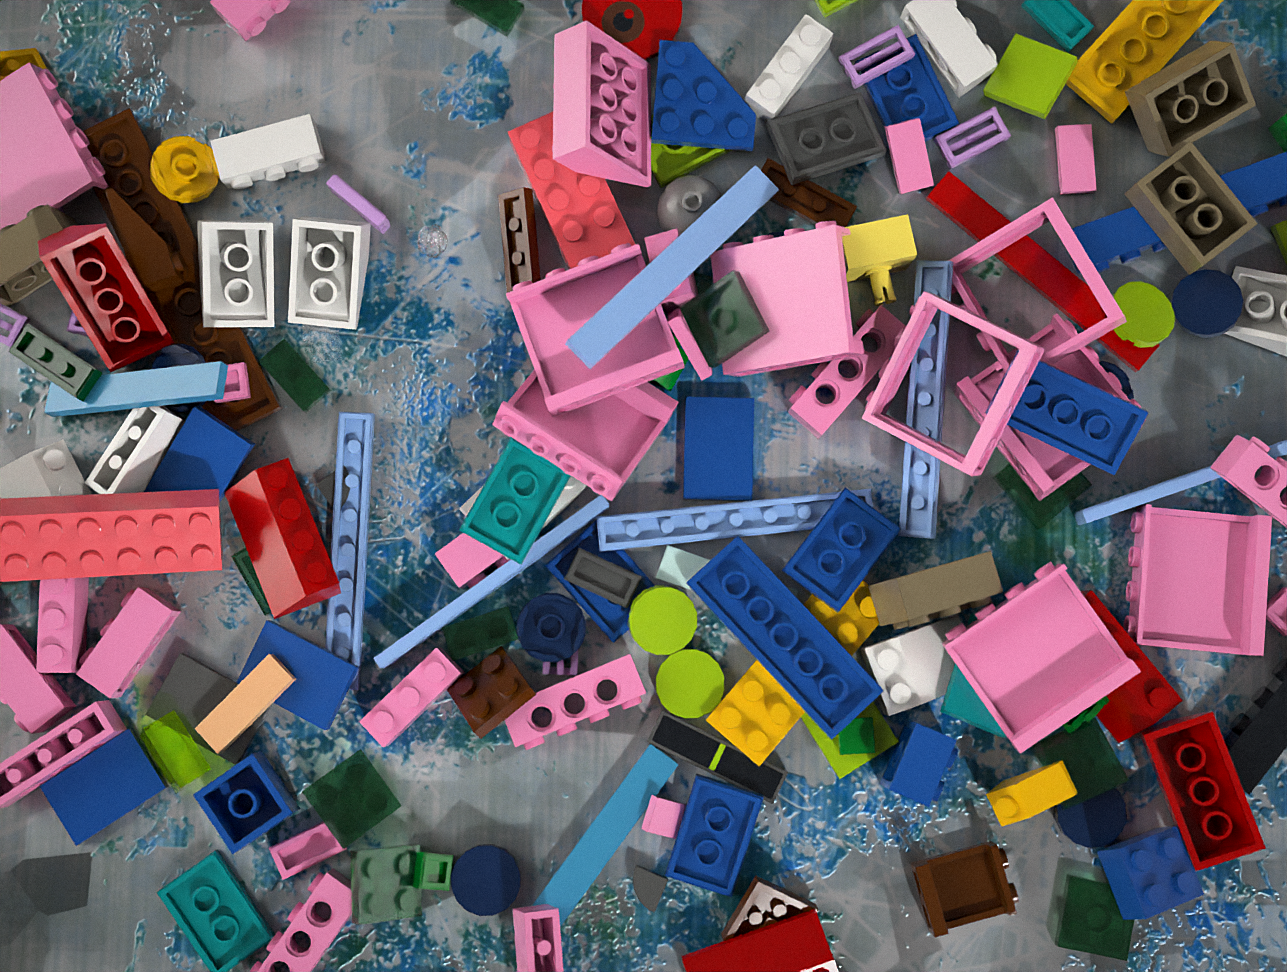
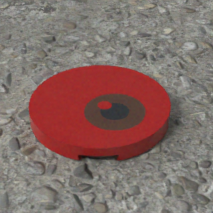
[582,0,682,60]

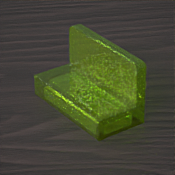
[140,710,211,794]

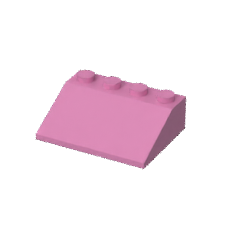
[552,20,651,187]

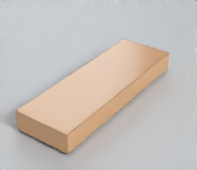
[195,654,296,754]

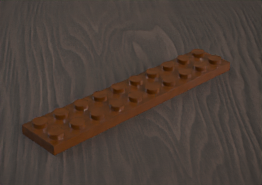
[83,108,282,432]

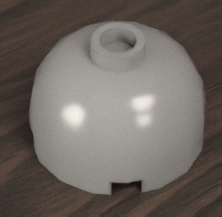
[657,175,722,234]

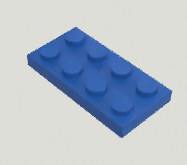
[985,350,1149,475]

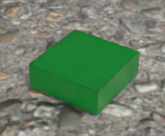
[837,717,875,755]
[413,851,454,891]

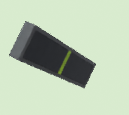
[647,710,788,804]

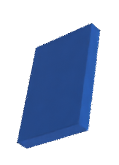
[854,34,960,141]
[683,396,754,501]
[144,406,255,502]
[782,487,901,613]
[545,521,655,643]
[236,620,359,730]
[39,728,169,846]
[665,773,764,897]

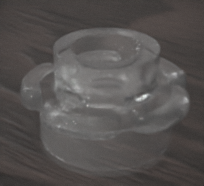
[417,224,447,258]

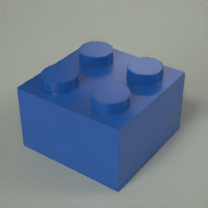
[879,720,958,807]
[193,751,301,854]
[1097,825,1204,920]

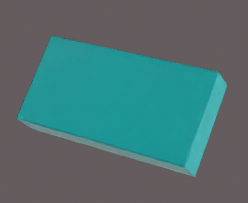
[1021,0,1095,53]

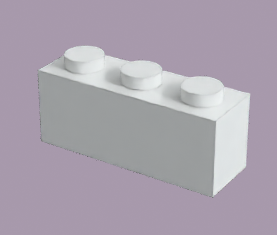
[900,0,998,98]
[745,14,833,124]
[210,114,326,190]
[85,405,186,494]

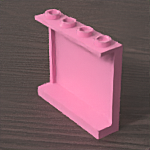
[0,63,108,230]
[711,221,864,377]
[506,243,684,417]
[954,313,1146,501]
[492,369,679,501]
[1123,504,1272,656]
[942,562,1141,753]

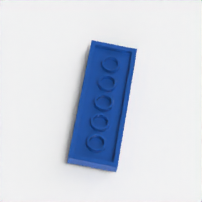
[686,536,884,740]

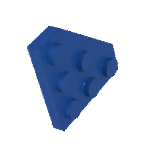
[651,40,756,151]

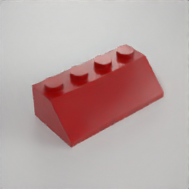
[38,224,174,373]
[224,458,341,619]
[1081,590,1183,743]
[1139,711,1266,871]
[681,909,838,972]

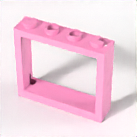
[949,197,1127,379]
[862,291,1045,476]

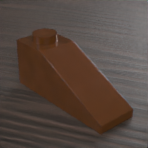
[105,188,186,294]

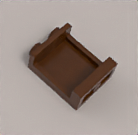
[910,841,1019,938]

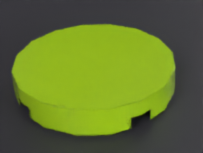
[1112,281,1175,348]
[628,585,697,655]
[656,649,725,718]

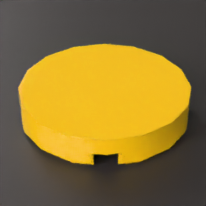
[150,136,219,203]

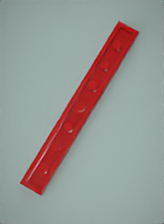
[926,171,1160,372]

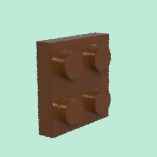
[447,646,536,739]

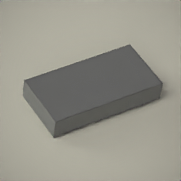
[564,548,642,608]

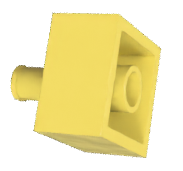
[842,214,917,306]

